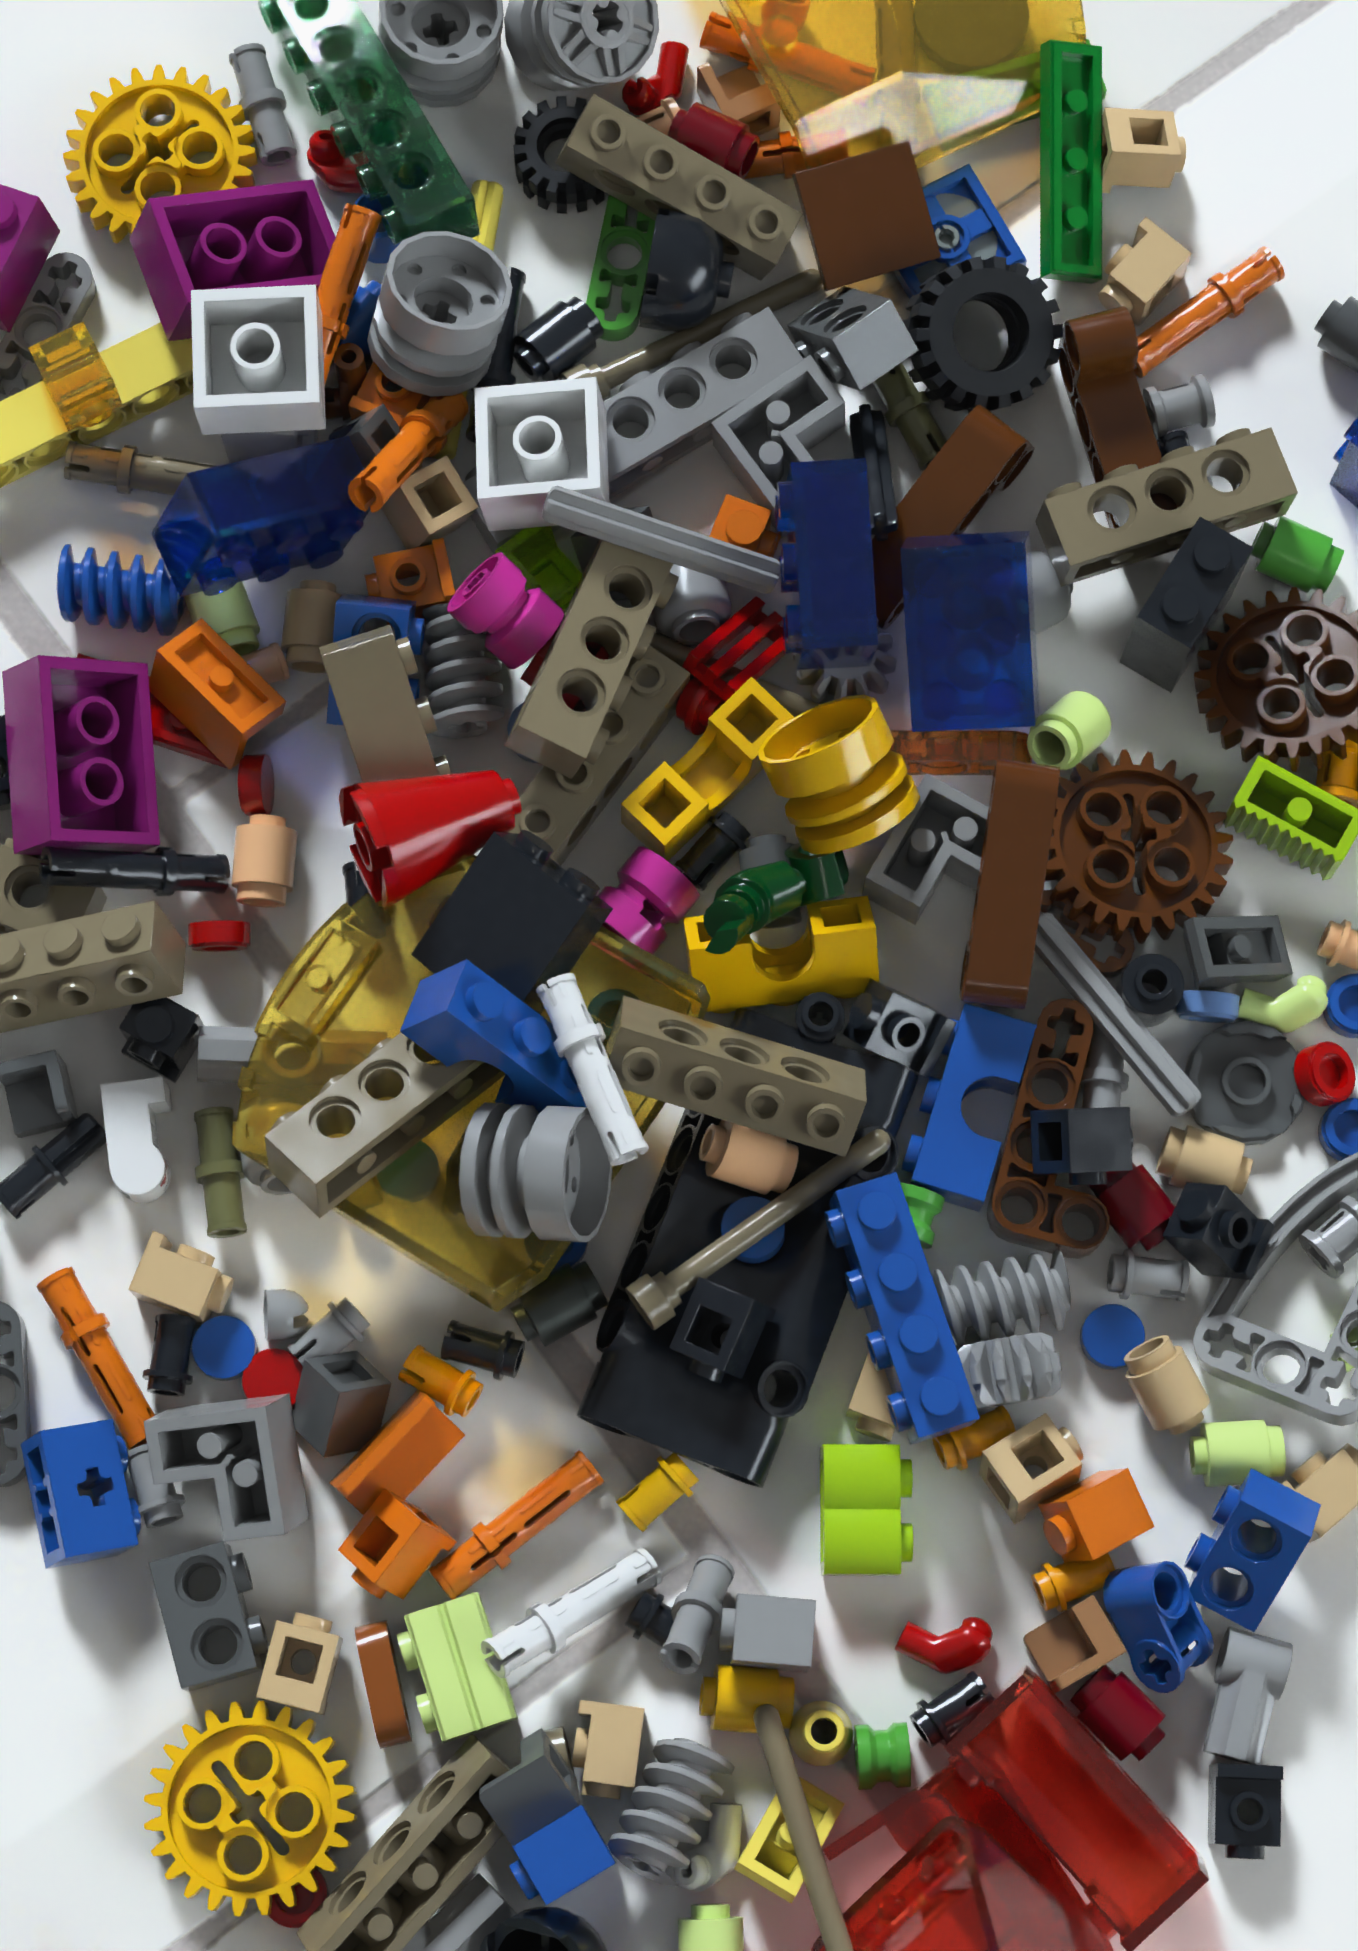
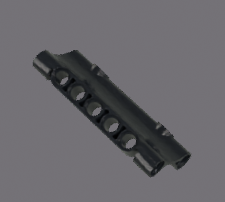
[577,1008,919,1488]

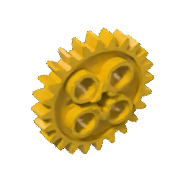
[63,65,258,244]
[144,1700,357,1917]

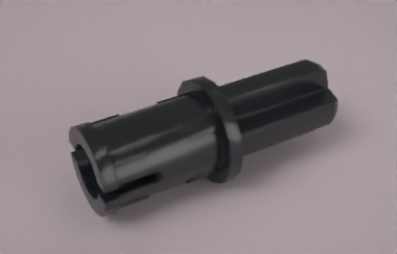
[0,1113,106,1219]

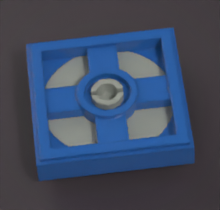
[893,164,1027,299]

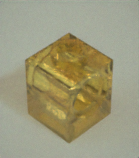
[28,322,123,431]

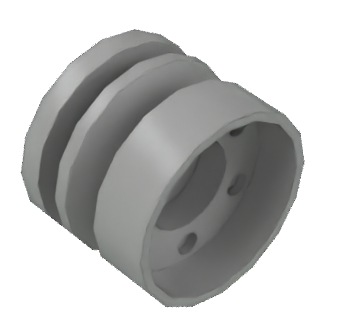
[378,0,504,107]
[504,0,659,91]
[367,231,513,397]
[459,1102,612,1242]

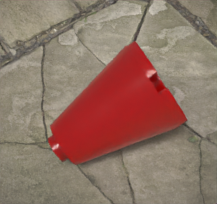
[339,770,522,907]

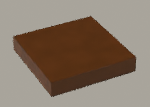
[792,140,941,291]

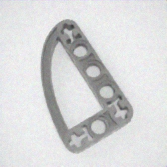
[1193,1152,1358,1426]

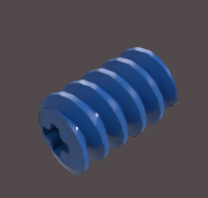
[56,544,190,636]

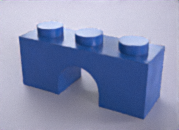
[400,959,587,1113]
[901,1003,1037,1212]

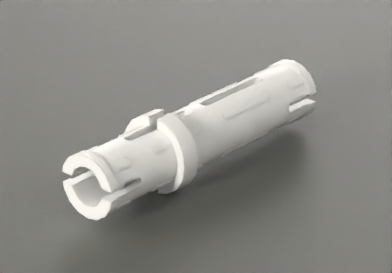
[536,973,649,1166]
[481,1548,662,1678]

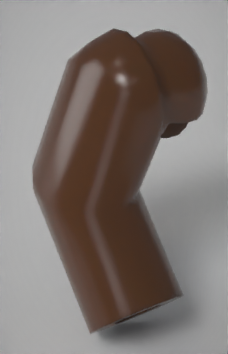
[325,343,367,422]

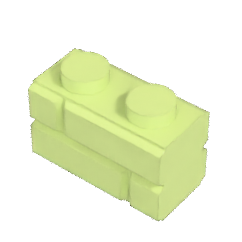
[396,1592,518,1743]

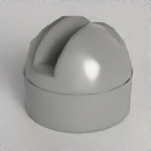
[263,1289,309,1340]

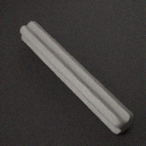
[542,486,781,594]
[1035,912,1201,1117]

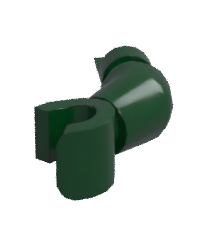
[703,843,849,954]

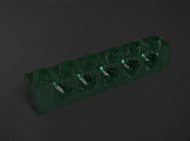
[258,0,480,245]

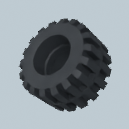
[903,256,1063,413]

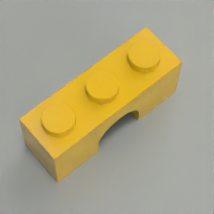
[621,677,794,861]
[683,895,880,1014]

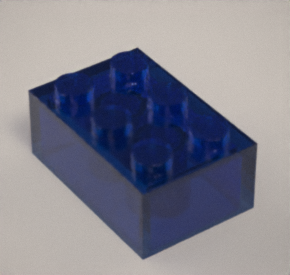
[151,436,376,597]
[775,458,878,670]
[900,531,1040,732]

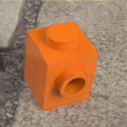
[1038,1468,1155,1562]

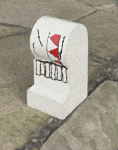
[100,1076,172,1203]

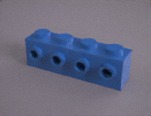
[824,1172,980,1445]

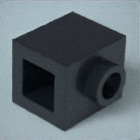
[1030,1107,1134,1185]

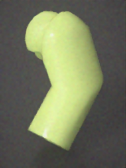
[1238,975,1328,1033]

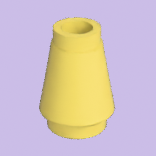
[789,1701,853,1766]

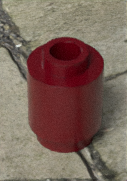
[668,102,760,179]
[1088,1162,1176,1252]
[1069,1664,1166,1761]

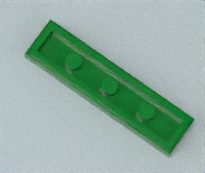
[1040,39,1102,284]

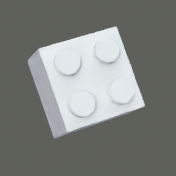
[191,285,326,435]
[474,377,610,531]

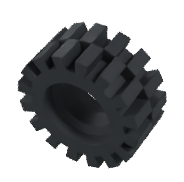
[513,96,605,214]

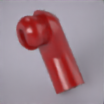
[622,41,689,116]
[307,130,385,193]
[894,1617,993,1674]

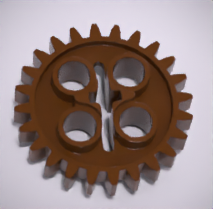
[1194,587,1358,772]
[1045,749,1234,944]

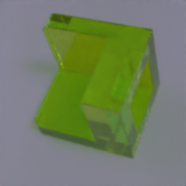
[494,526,582,610]

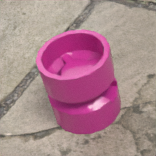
[447,552,564,669]
[597,846,700,964]

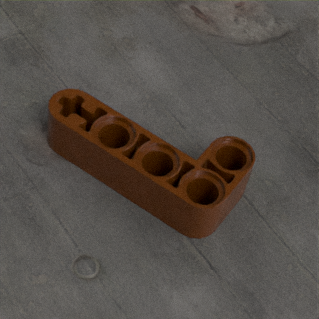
[1058,306,1177,528]
[836,404,1035,630]
[959,758,1060,1010]
[987,998,1110,1259]

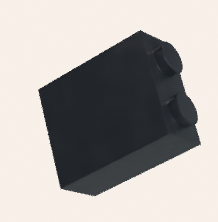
[1119,517,1253,693]
[411,830,613,1015]

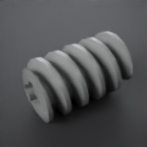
[422,603,504,739]
[934,1249,1071,1347]
[607,1738,735,1886]

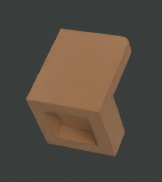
[697,62,781,136]
[1023,1595,1127,1693]

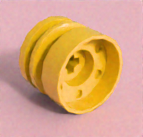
[758,695,920,854]

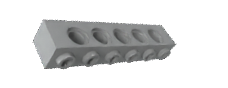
[464,307,803,558]

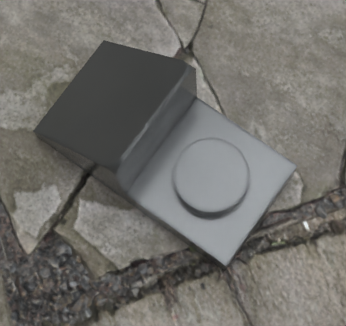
[1183,915,1293,991]

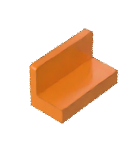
[149,618,286,769]
[329,1390,465,1516]

